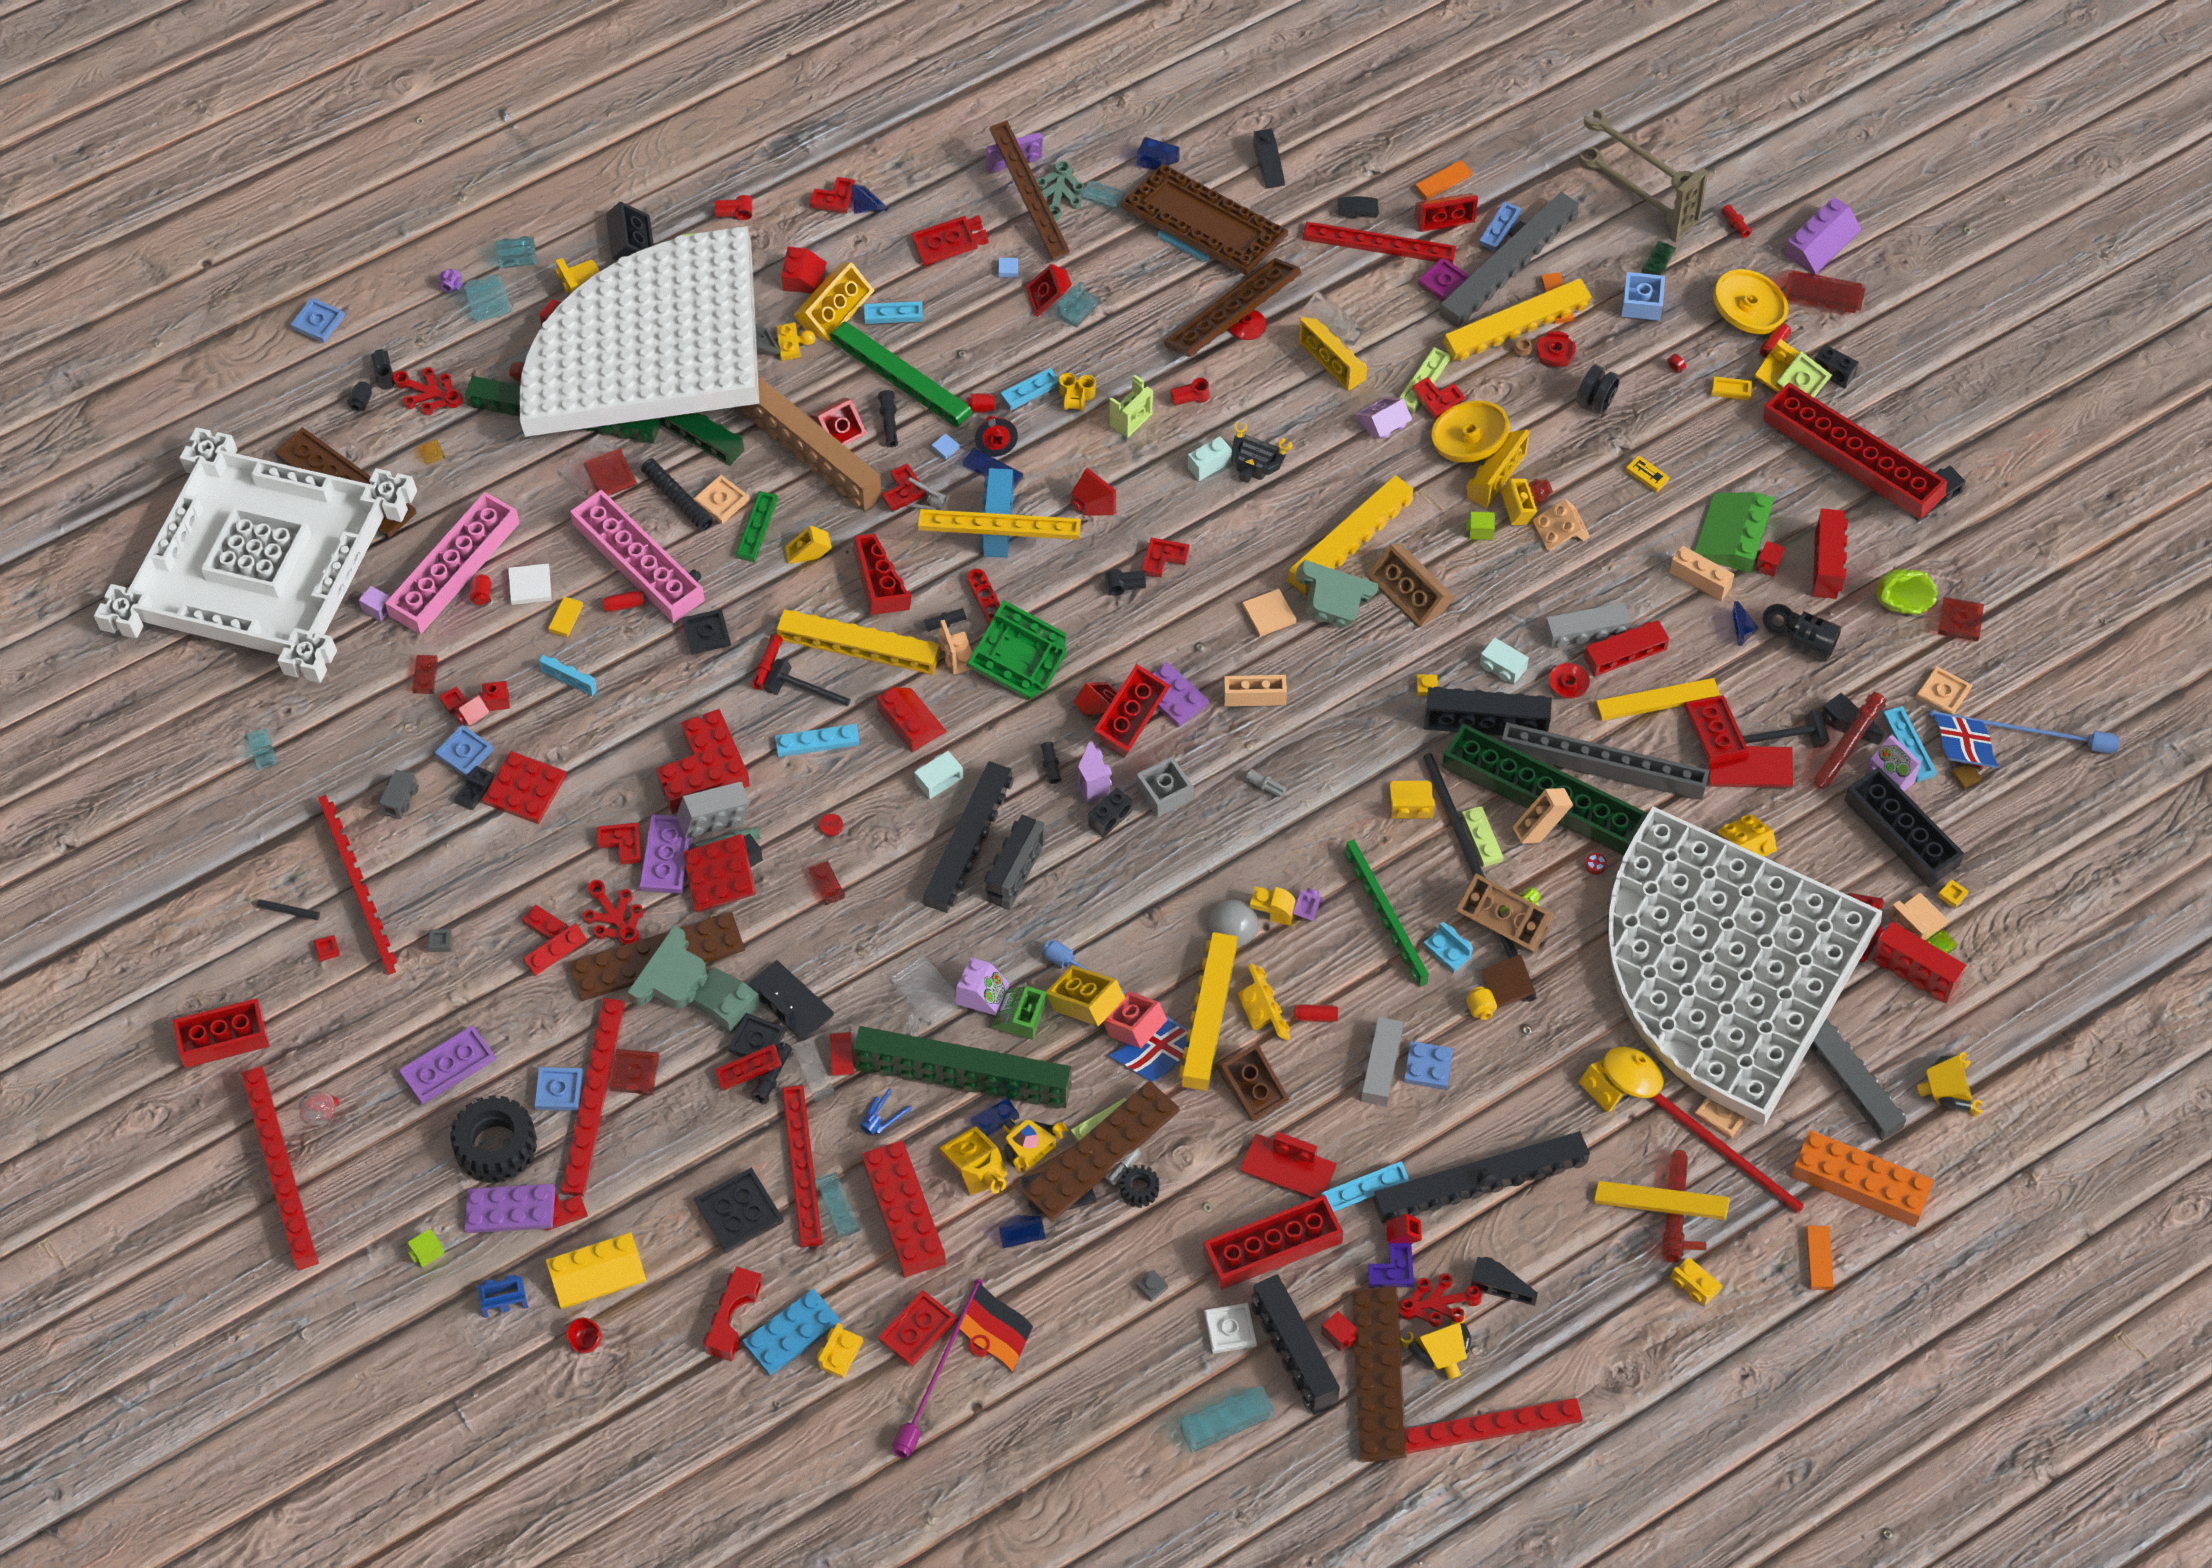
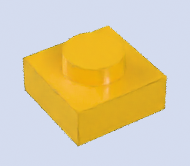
[1416,674,1438,696]
[1938,879,1969,909]

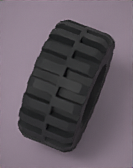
[450,1095,537,1183]

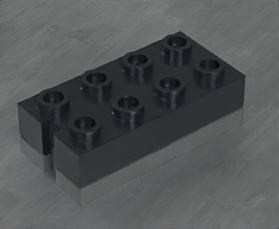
[984,814,1045,910]

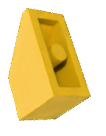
[785,525,832,564]

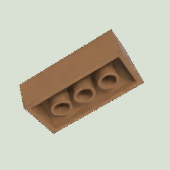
[1368,544,1455,627]

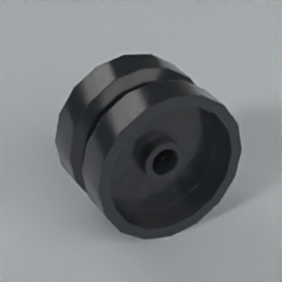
[1576,364,1621,414]

